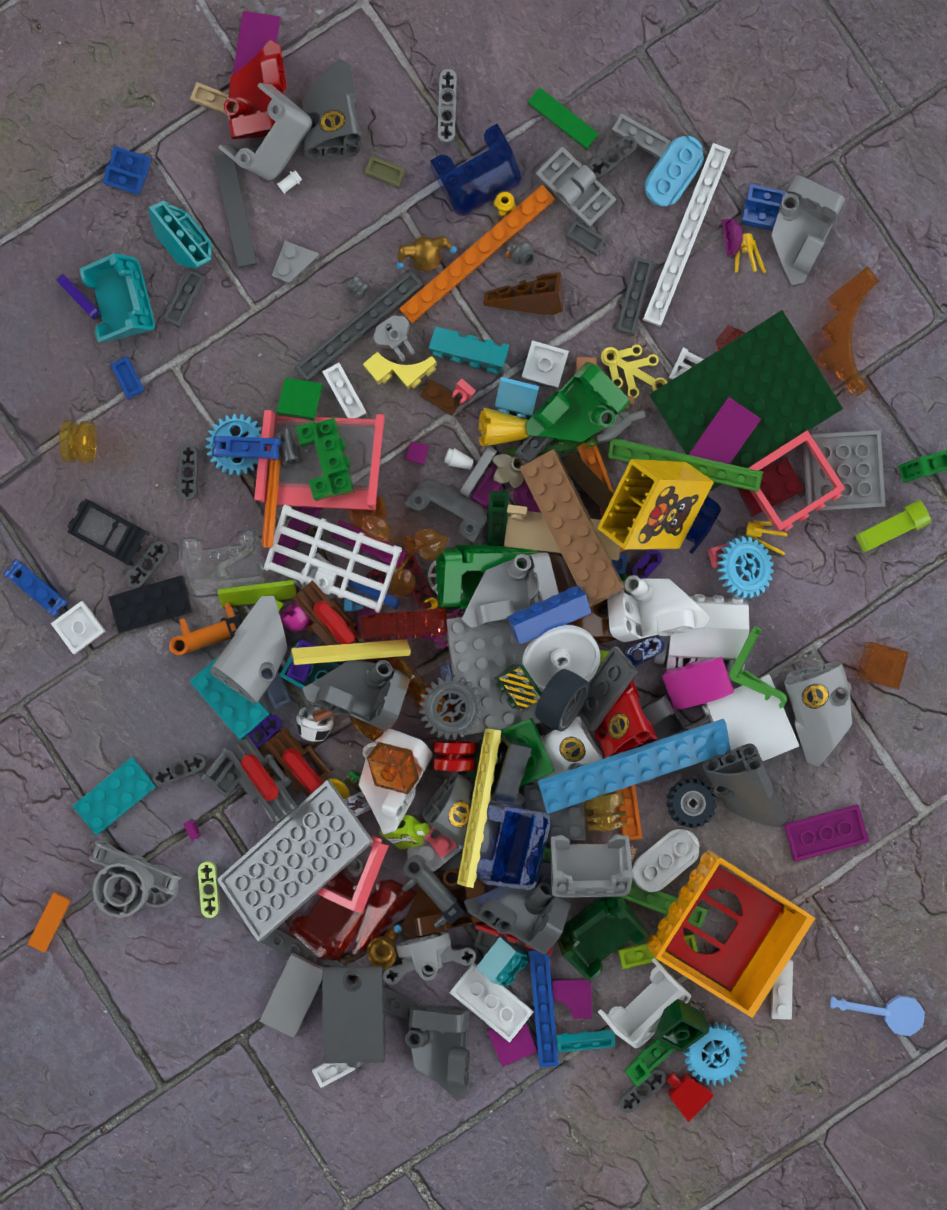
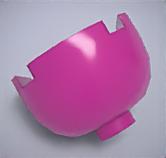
[280,601,313,632]

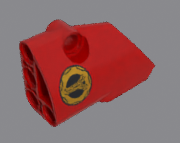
[594,679,658,758]

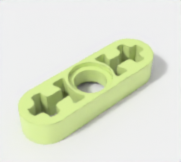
[198,861,220,918]

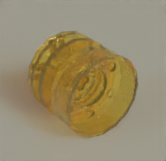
[584,790,628,831]

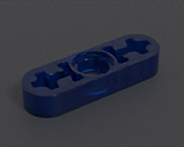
[623,637,664,667]

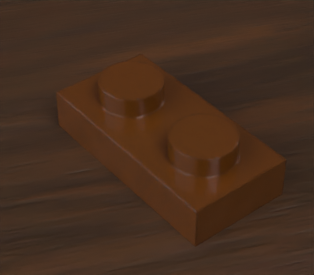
[420,380,461,416]

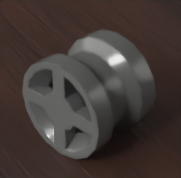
[346,276,370,300]

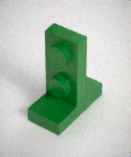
[898,450,947,483]

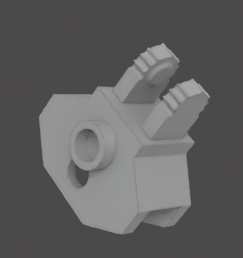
[373,316,415,362]

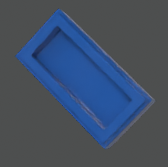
[110,356,145,399]

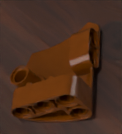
[549,553,616,644]

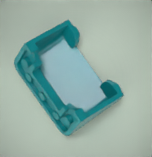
[80,253,155,343]

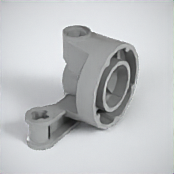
[89,840,182,918]
[383,932,476,985]

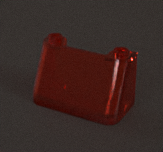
[288,871,379,961]

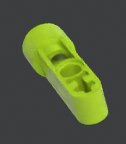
[855,500,932,553]

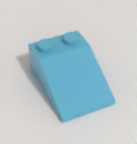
[495,377,539,419]

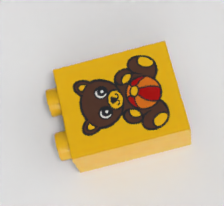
[597,459,714,550]

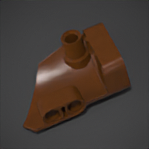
[401,864,486,939]

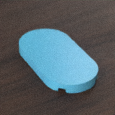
[645,136,704,207]

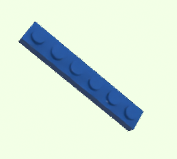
[529,949,559,1067]

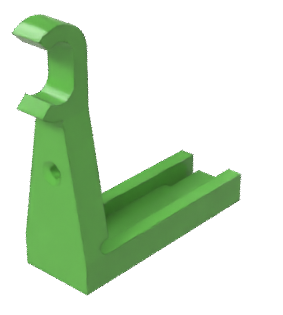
[729,626,787,709]

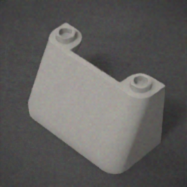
[550,834,633,897]

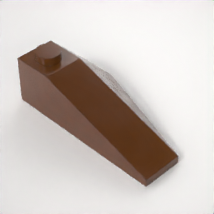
[483,272,564,315]

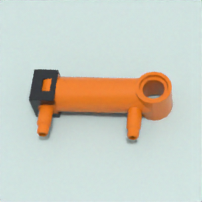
[169,603,243,655]

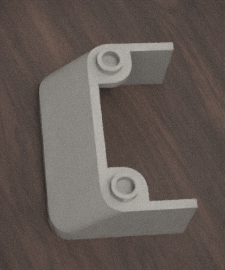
[218,83,312,180]

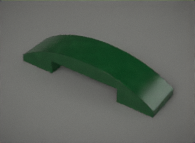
[487,491,509,546]

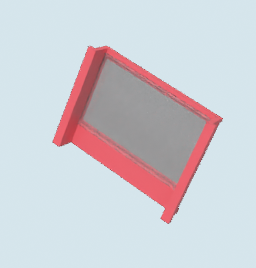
[254,410,385,510]

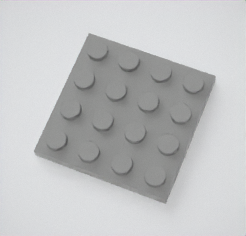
[803,430,886,511]

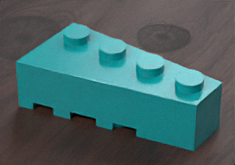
[429,326,509,375]

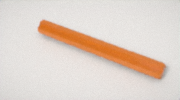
[262,455,281,548]

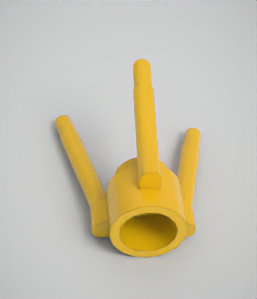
[734,233,766,273]
[745,520,787,555]

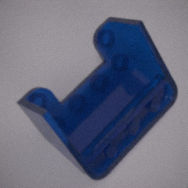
[430,124,521,216]
[476,800,551,890]

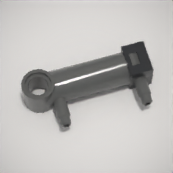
[401,855,467,928]

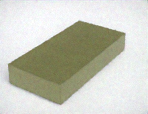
[364,156,406,188]

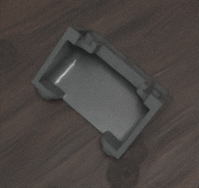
[405,478,489,545]

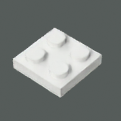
[521,340,569,389]
[51,601,106,654]

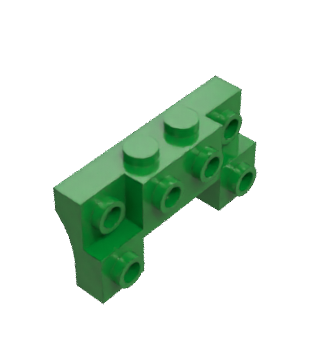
[295,418,355,501]

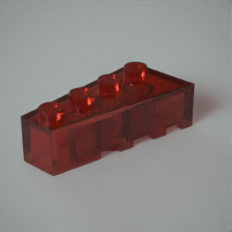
[359,608,447,641]

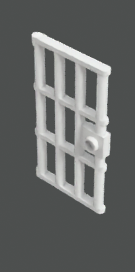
[264,504,402,613]

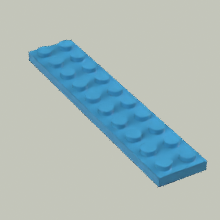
[538,719,731,814]

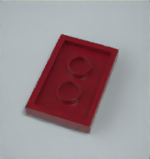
[737,457,804,517]

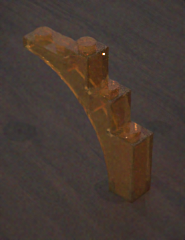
[816,266,879,396]

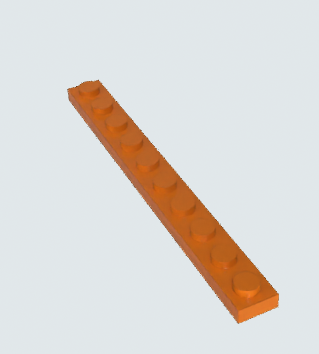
[399,184,555,324]

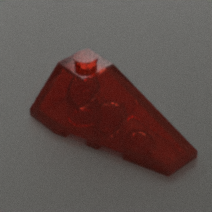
[352,879,417,955]

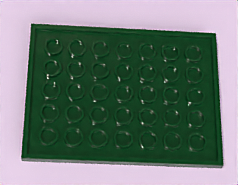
[649,310,843,492]

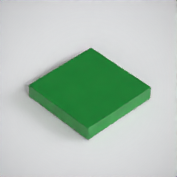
[277,378,323,421]

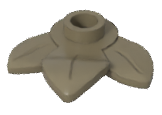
[492,454,526,488]

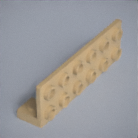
[504,505,620,561]

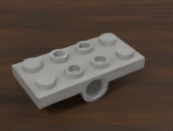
[535,146,617,228]

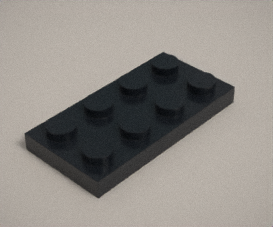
[108,575,193,634]

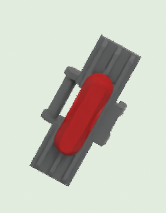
[226,735,298,823]

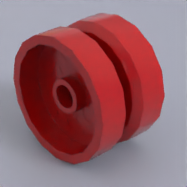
[433,741,476,772]

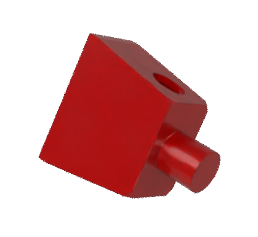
[666,1072,714,1122]

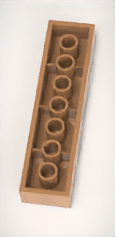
[519,450,626,607]

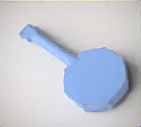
[830,994,925,1036]

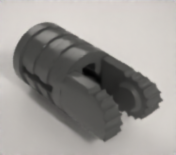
[275,427,299,466]

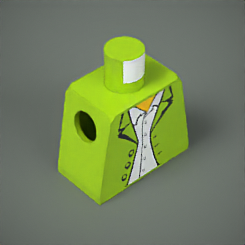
[379,815,429,850]

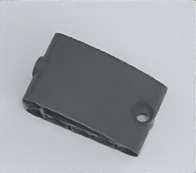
[322,962,386,1068]

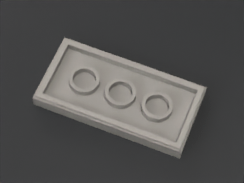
[260,953,323,1038]

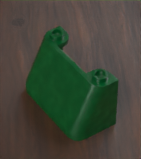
[557,897,651,982]

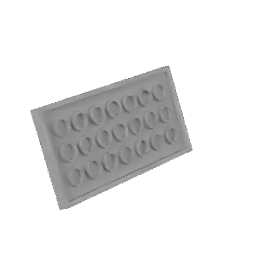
[217,780,374,942]

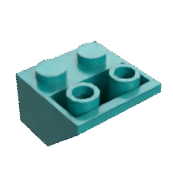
[476,937,529,987]

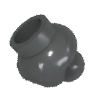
[505,241,535,266]

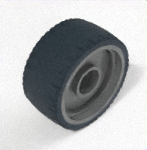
[535,669,590,732]

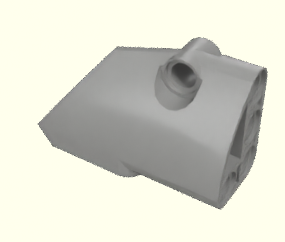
[210,596,288,704]

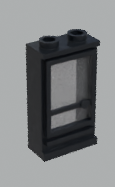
[67,499,150,566]

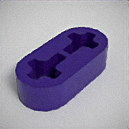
[631,549,662,579]

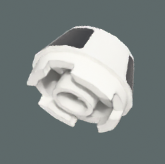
[296,707,334,741]

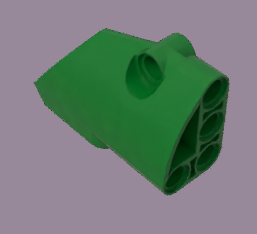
[526,362,631,442]

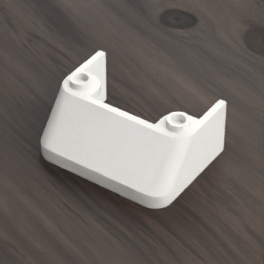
[598,958,691,1048]

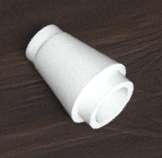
[444,448,474,470]

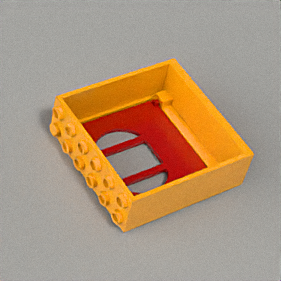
[647,849,815,1018]

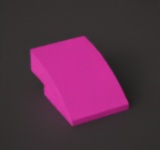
[662,657,734,710]

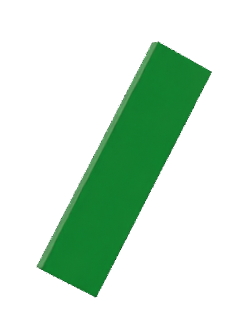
[527,87,599,150]

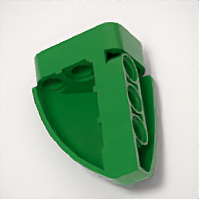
[436,545,538,609]

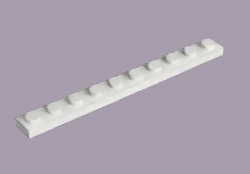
[643,143,731,327]

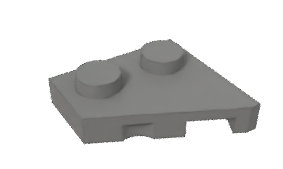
[272,241,320,284]

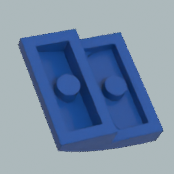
[103,146,152,195]
[741,184,786,231]

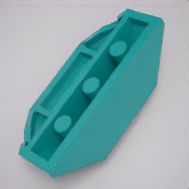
[148,200,212,269]

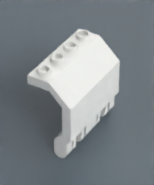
[666,594,749,673]

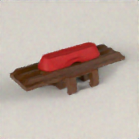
[293,580,366,661]
[264,727,344,799]

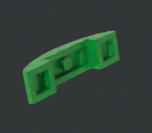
[624,1039,676,1087]

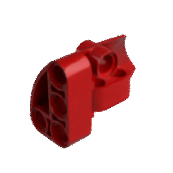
[223,40,287,139]

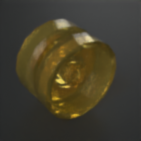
[59,420,97,463]

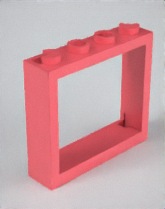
[749,430,845,532]
[316,835,388,912]

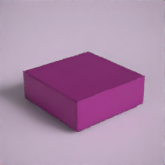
[406,441,429,465]
[183,819,201,841]

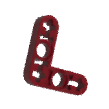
[366,555,433,607]

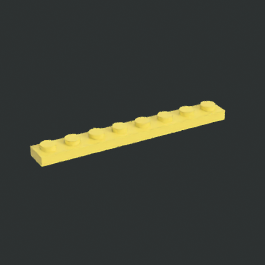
[457,728,501,888]

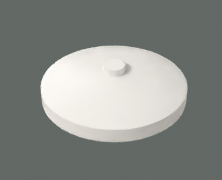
[522,625,600,692]

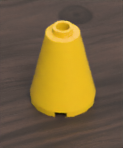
[478,408,529,446]

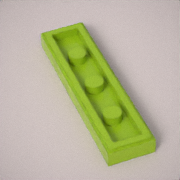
[218,580,297,608]
[618,932,698,969]

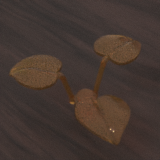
[362,515,448,597]

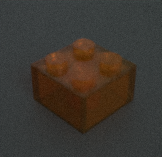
[856,642,909,690]
[367,742,419,794]

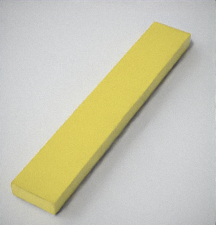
[291,639,411,665]

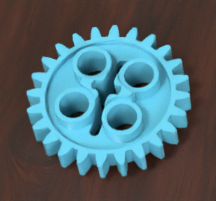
[205,414,262,476]

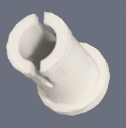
[277,171,302,194]

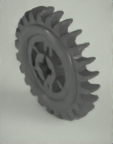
[418,675,483,740]

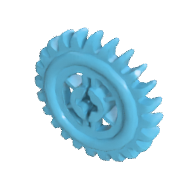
[716,536,774,599]
[684,1022,747,1086]

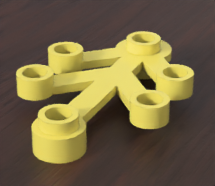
[601,344,667,399]

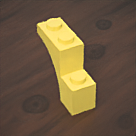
[363,352,437,389]

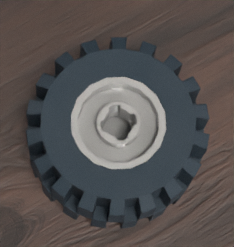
[666,779,717,828]

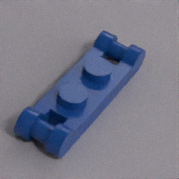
[212,436,281,460]
[3,559,68,617]

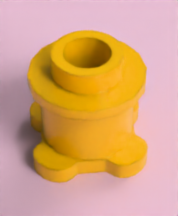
[493,192,516,217]

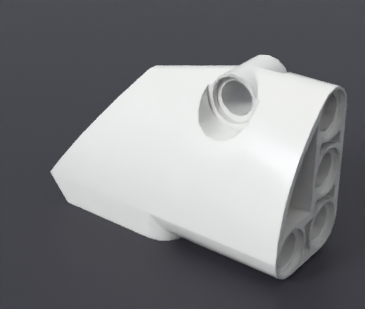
[607,575,710,643]

